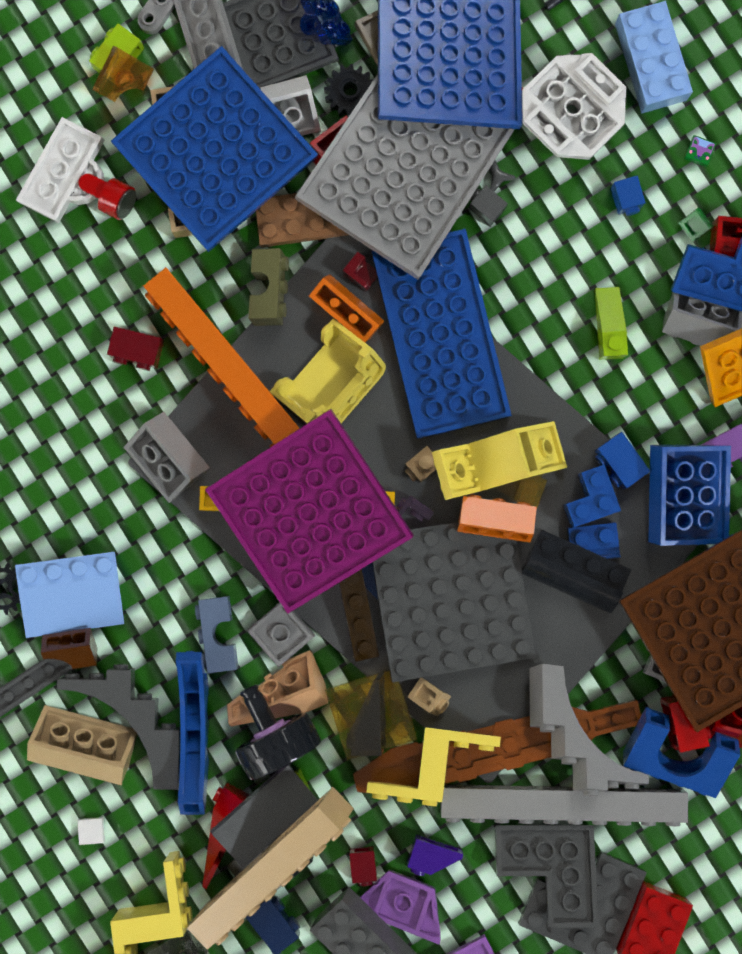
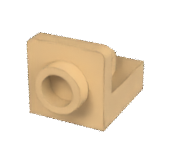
[405,446,436,483]
[408,677,451,716]

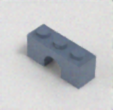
[195,596,239,674]

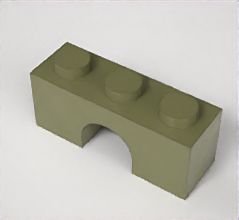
[248,248,289,326]

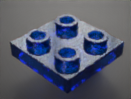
[300,0,353,46]

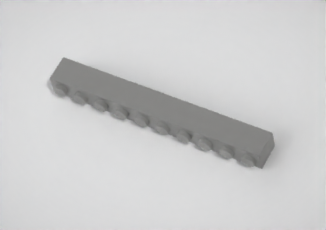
[440,784,688,827]

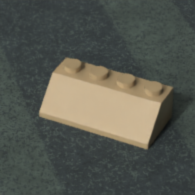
[27,705,137,785]

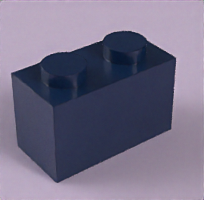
[246,896,300,954]

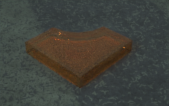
[92,46,154,102]

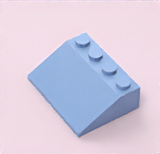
[15,552,124,638]

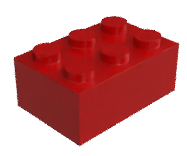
[616,881,693,954]

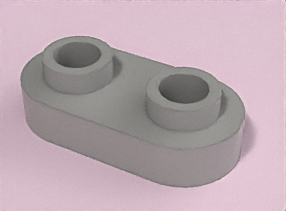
[138,0,175,35]

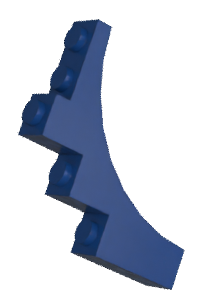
[176,651,209,815]

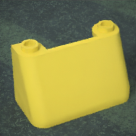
[269,319,386,423]

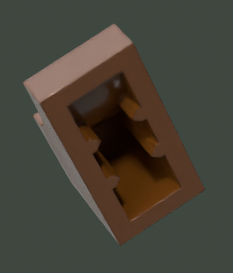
[41,628,98,669]

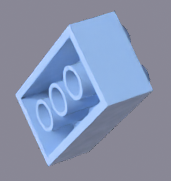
[615,1,693,114]

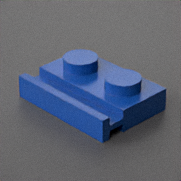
[567,523,621,559]

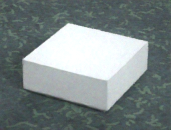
[77,817,105,845]

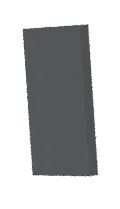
[210,765,318,868]

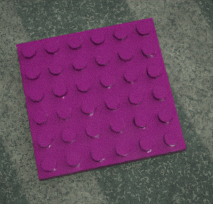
[205,409,414,614]

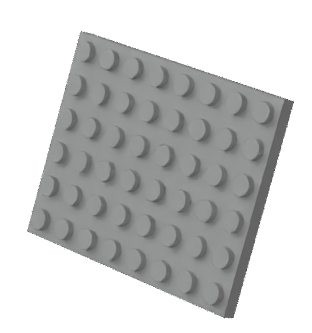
[295,74,514,280]

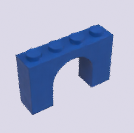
[623,707,740,798]

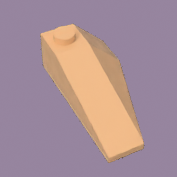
[227,650,328,727]

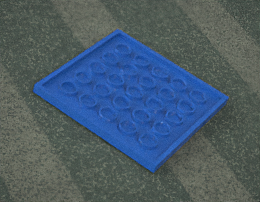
[378,0,522,129]
[111,46,318,252]

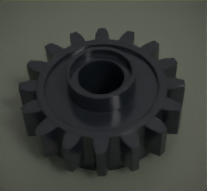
[324,64,373,117]

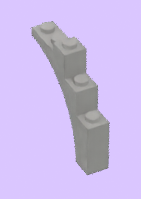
[529,664,649,797]

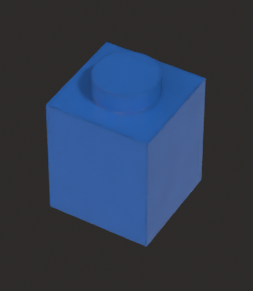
[611,175,646,216]

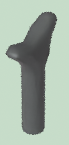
[489,160,516,191]

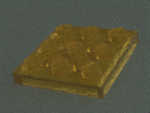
[325,670,417,760]

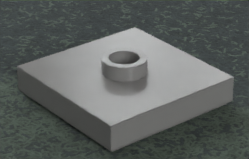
[247,602,315,667]

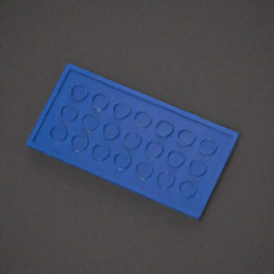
[372,229,512,439]

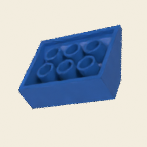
[648,445,731,546]

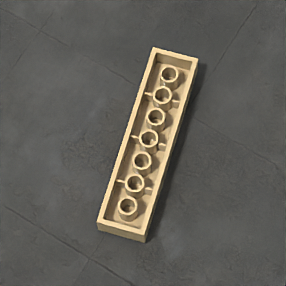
[187,787,354,950]

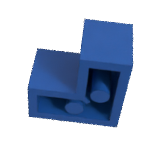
[563,465,621,528]

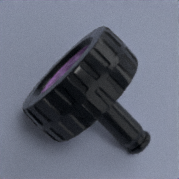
[235,684,321,780]

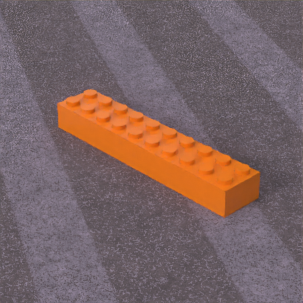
[143,267,299,447]

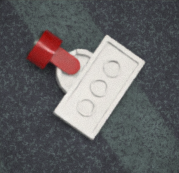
[16,117,136,223]

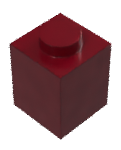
[349,846,377,886]

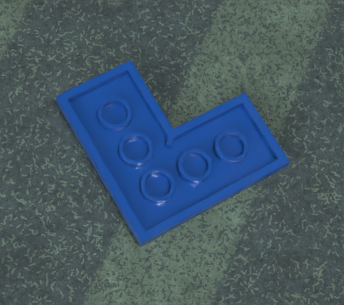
[671,237,742,311]

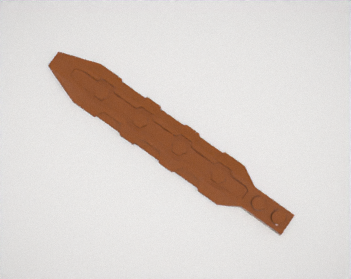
[353,699,641,794]

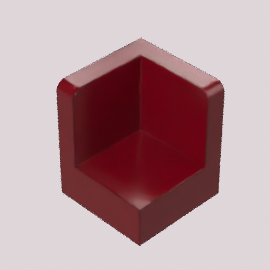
[343,252,378,292]

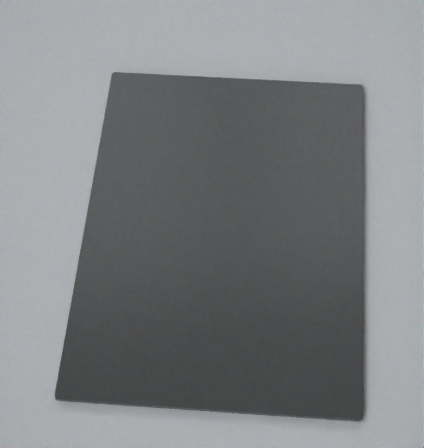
[128,235,698,783]

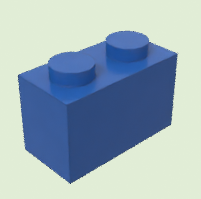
[595,432,651,489]

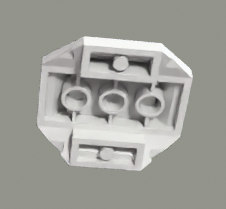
[522,53,626,160]

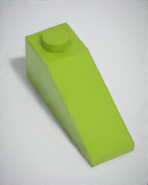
[595,287,628,360]

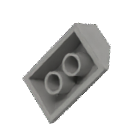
[662,292,742,345]
[124,412,210,503]

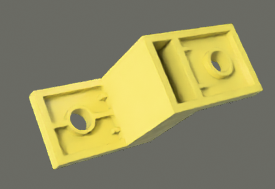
[432,421,567,500]
[366,727,501,806]
[110,851,193,954]

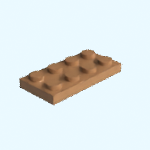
[256,193,349,248]

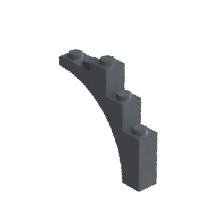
[57,664,181,790]

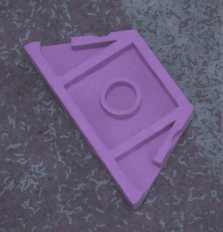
[360,869,441,944]

